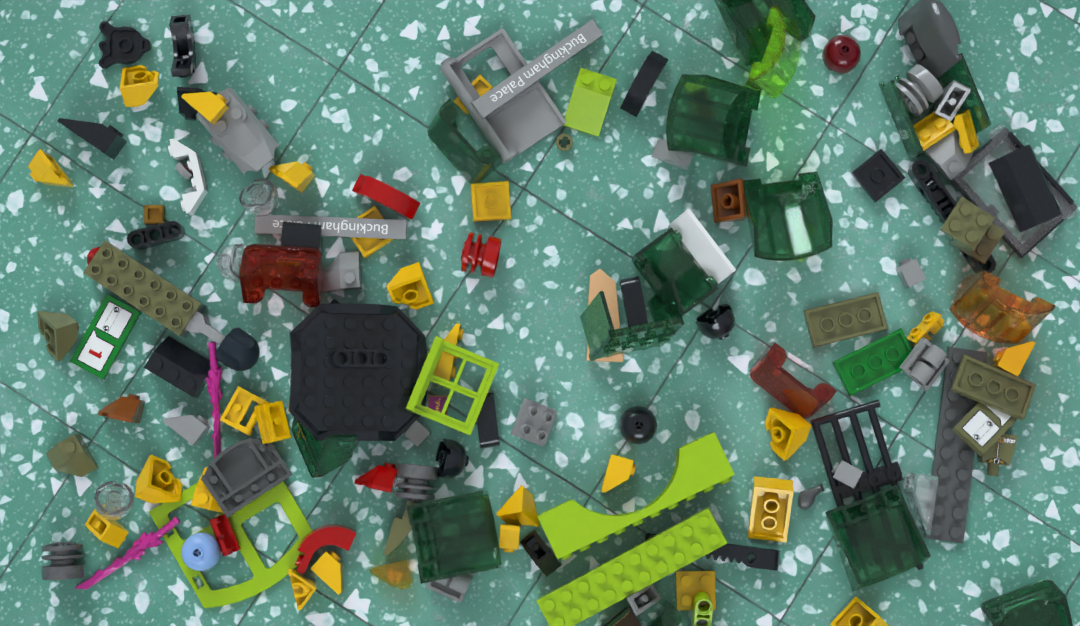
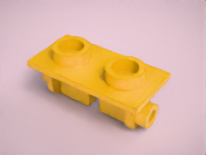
[906,311,945,346]

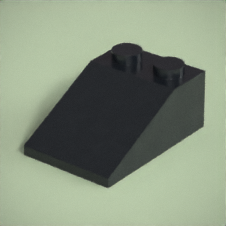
[58,118,127,160]

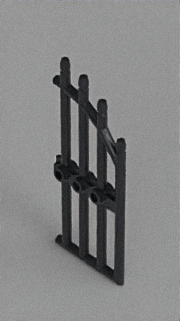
[810,400,925,570]

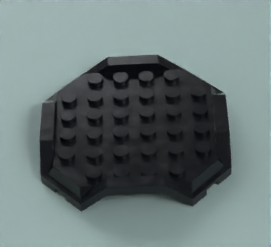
[288,303,428,441]

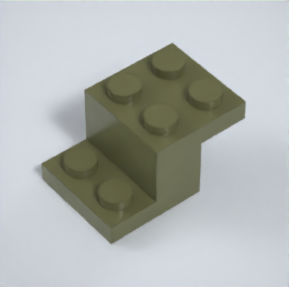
[940,197,1005,264]

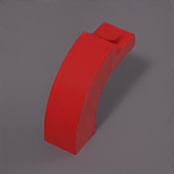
[352,174,421,220]
[295,524,356,575]

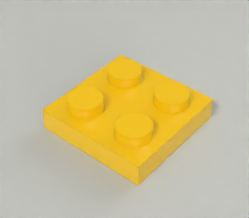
[676,570,716,611]

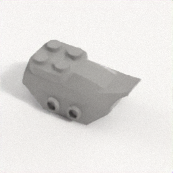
[196,87,280,174]

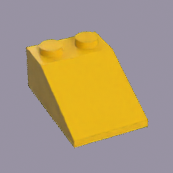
[748,476,794,542]

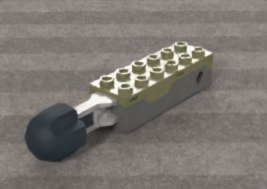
[83,241,260,371]

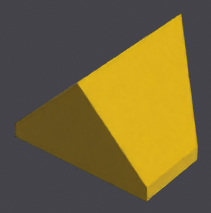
[496,485,540,527]
[288,569,317,610]

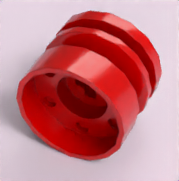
[461,232,502,278]

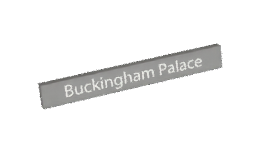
[471,19,603,120]
[255,214,407,240]

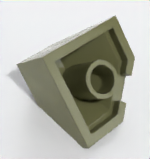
[37,311,79,362]
[46,434,99,477]

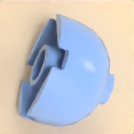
[181,532,221,571]

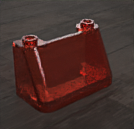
[750,343,837,419]

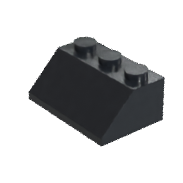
[144,336,211,398]

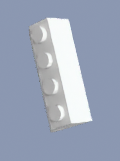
[668,209,736,287]

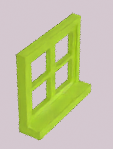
[405,336,499,436]

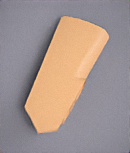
[586,269,623,362]

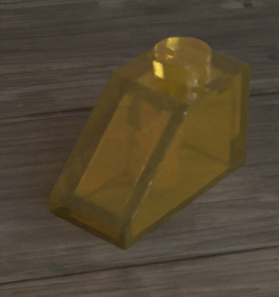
[369,559,414,590]

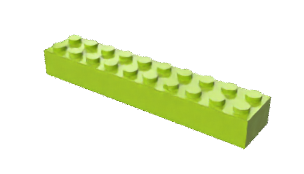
[536,506,728,626]

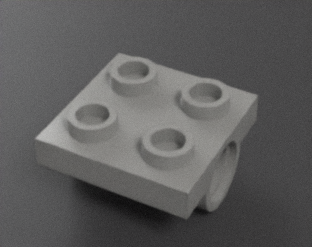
[899,337,950,391]
[511,398,558,447]
[426,551,477,603]

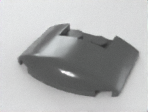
[898,0,962,79]
[201,438,293,518]

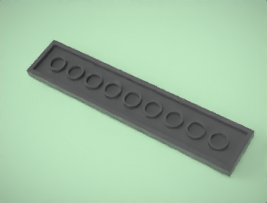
[923,347,987,544]

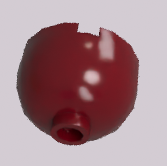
[822,35,861,74]

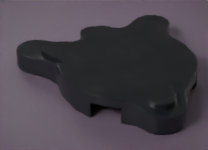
[98,21,151,69]

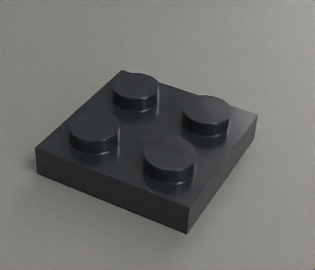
[851,149,905,202]

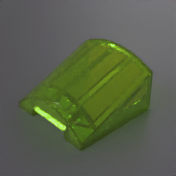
[742,5,801,99]

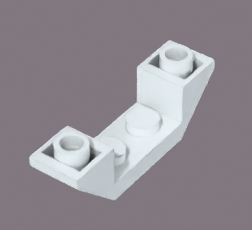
[168,139,208,216]

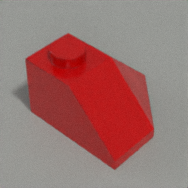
[354,462,397,493]

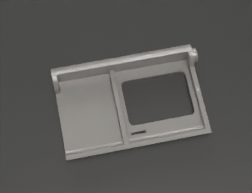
[440,28,566,164]

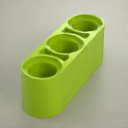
[691,592,713,626]

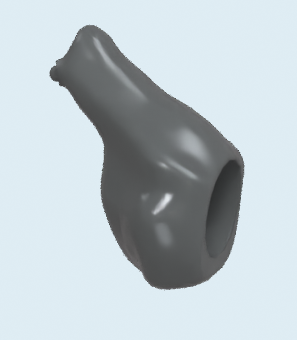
[798,484,824,510]

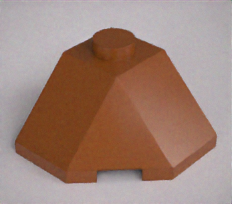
[98,394,145,423]

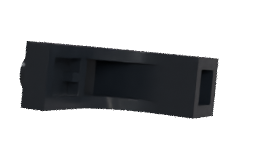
[169,14,196,78]
[620,51,669,117]

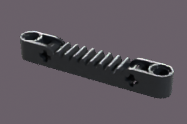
[908,160,996,276]
[645,533,780,570]

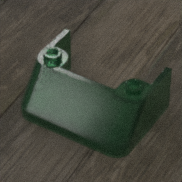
[292,418,357,478]

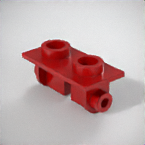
[209,514,241,556]

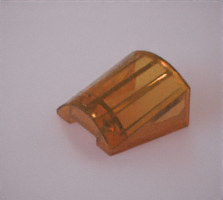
[949,270,1055,344]

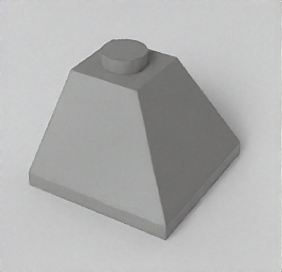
[924,129,974,180]

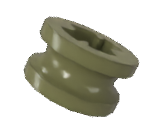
[556,134,573,151]

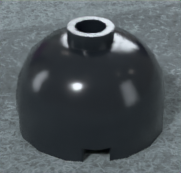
[696,304,735,340]
[619,406,657,445]
[435,439,469,478]

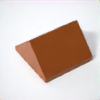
[711,179,746,223]

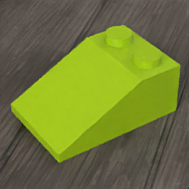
[563,68,617,137]

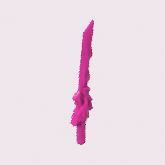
[206,342,223,458]
[75,516,180,590]

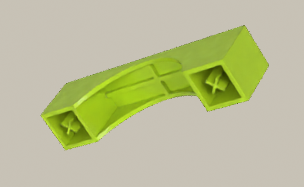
[537,432,735,561]

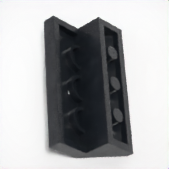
[988,144,1062,232]

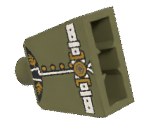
[977,434,1018,476]

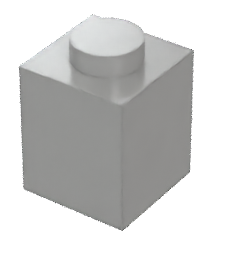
[895,258,926,289]
[832,460,863,489]

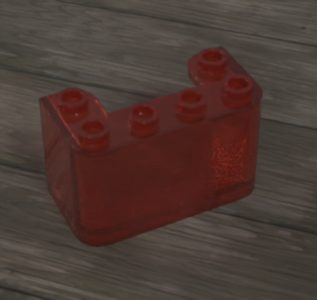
[239,244,324,308]

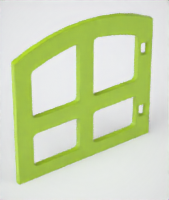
[149,481,313,608]

